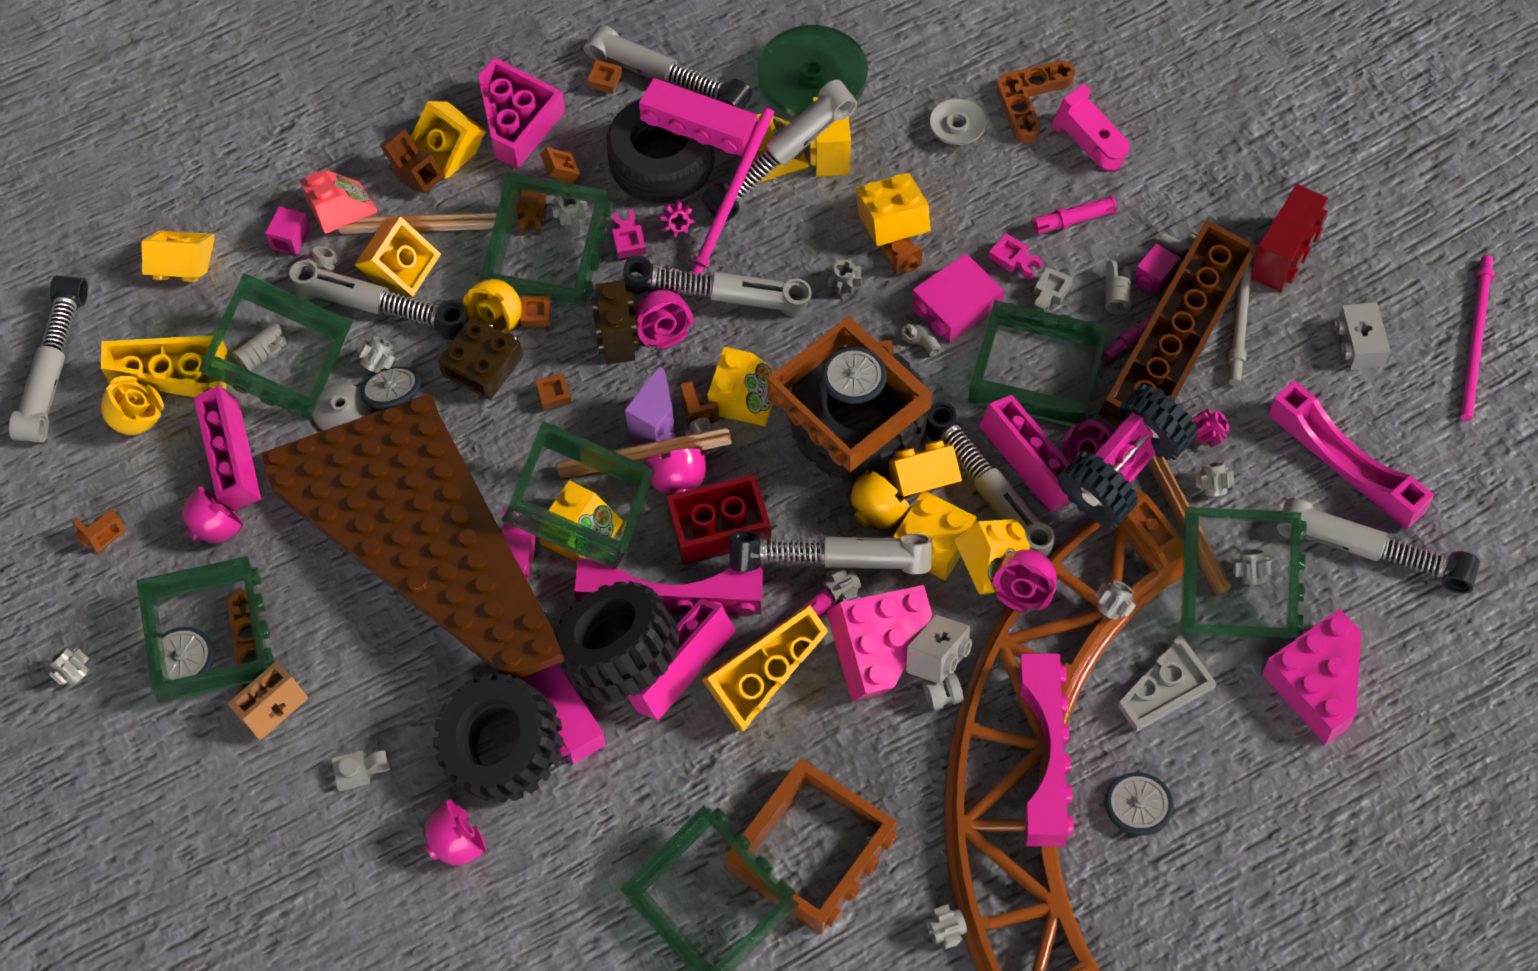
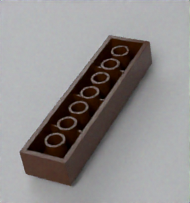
[1098,220,1258,426]

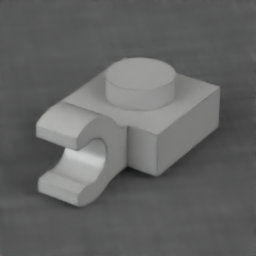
[1032,267,1073,320]
[331,750,391,792]

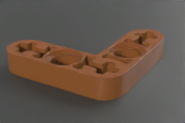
[997,61,1075,144]

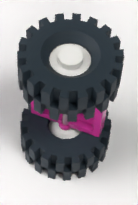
[1057,384,1197,528]

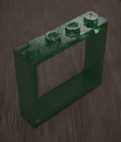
[480,172,613,307]
[199,273,353,420]
[968,300,1109,426]
[501,421,655,570]
[1180,507,1307,640]
[136,556,275,703]
[620,805,799,971]

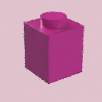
[265,206,310,256]
[1134,244,1181,297]

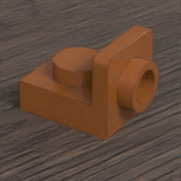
[540,147,581,191]
[880,238,923,276]
[681,381,719,424]
[72,509,126,554]

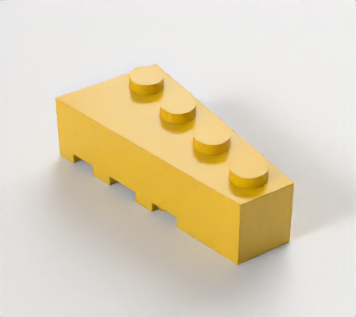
[101,335,227,397]

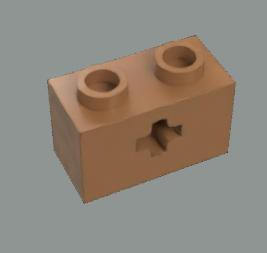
[227,661,308,740]

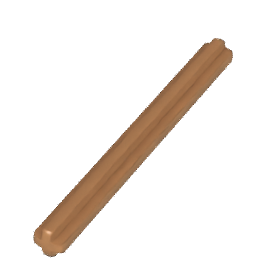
[338,212,507,234]
[556,427,732,479]
[1147,455,1231,595]

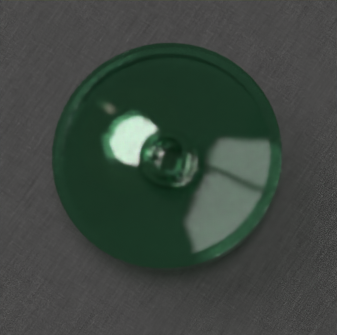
[757,25,868,117]

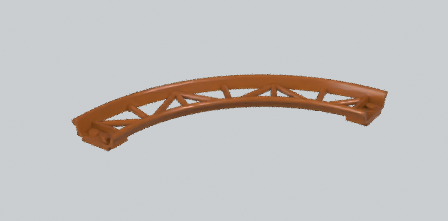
[944,490,1191,971]

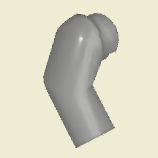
[1158,232,1198,256]
[900,324,942,357]

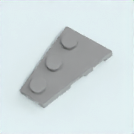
[1118,634,1216,732]

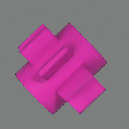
[658,200,695,237]
[1193,408,1229,448]

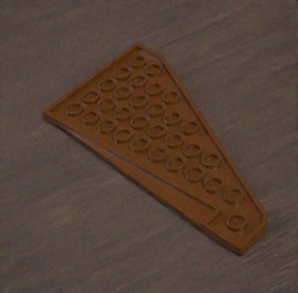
[261,393,565,678]

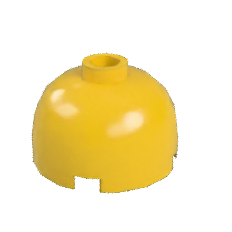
[462,279,522,334]
[101,375,164,435]
[851,470,911,529]

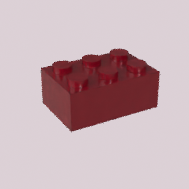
[1251,184,1329,292]
[666,474,771,565]

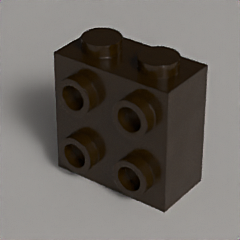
[591,280,640,365]
[438,317,523,401]

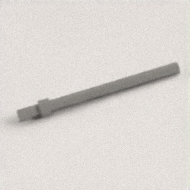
[1228,236,1254,386]

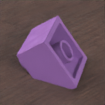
[625,367,676,445]

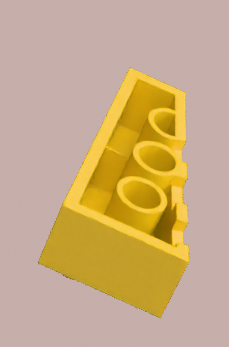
[702,605,828,732]

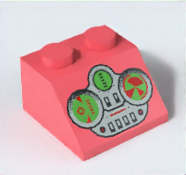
[299,170,378,234]

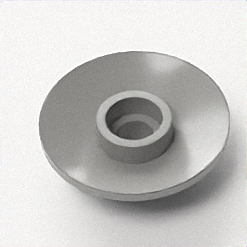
[930,98,986,145]
[312,384,372,431]

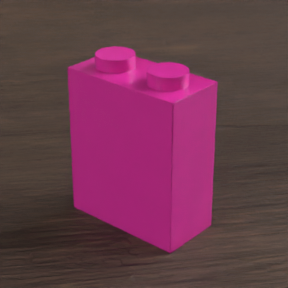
[912,253,1004,343]

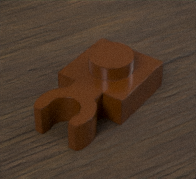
[516,189,547,235]

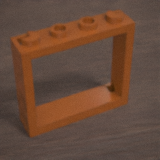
[767,316,932,472]
[725,758,898,934]

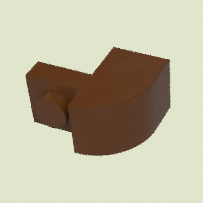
[380,128,445,193]

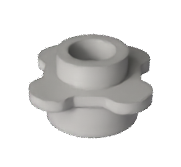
[307,246,337,271]

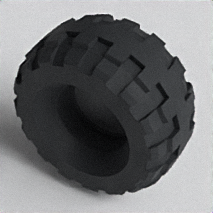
[790,346,928,481]

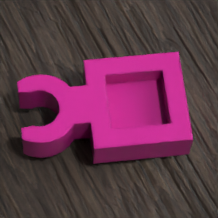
[612,209,646,259]
[988,233,1043,280]

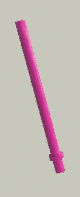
[691,107,775,275]
[1460,255,1494,421]

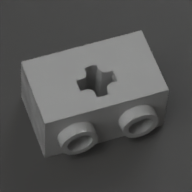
[1335,302,1391,371]
[906,615,972,684]

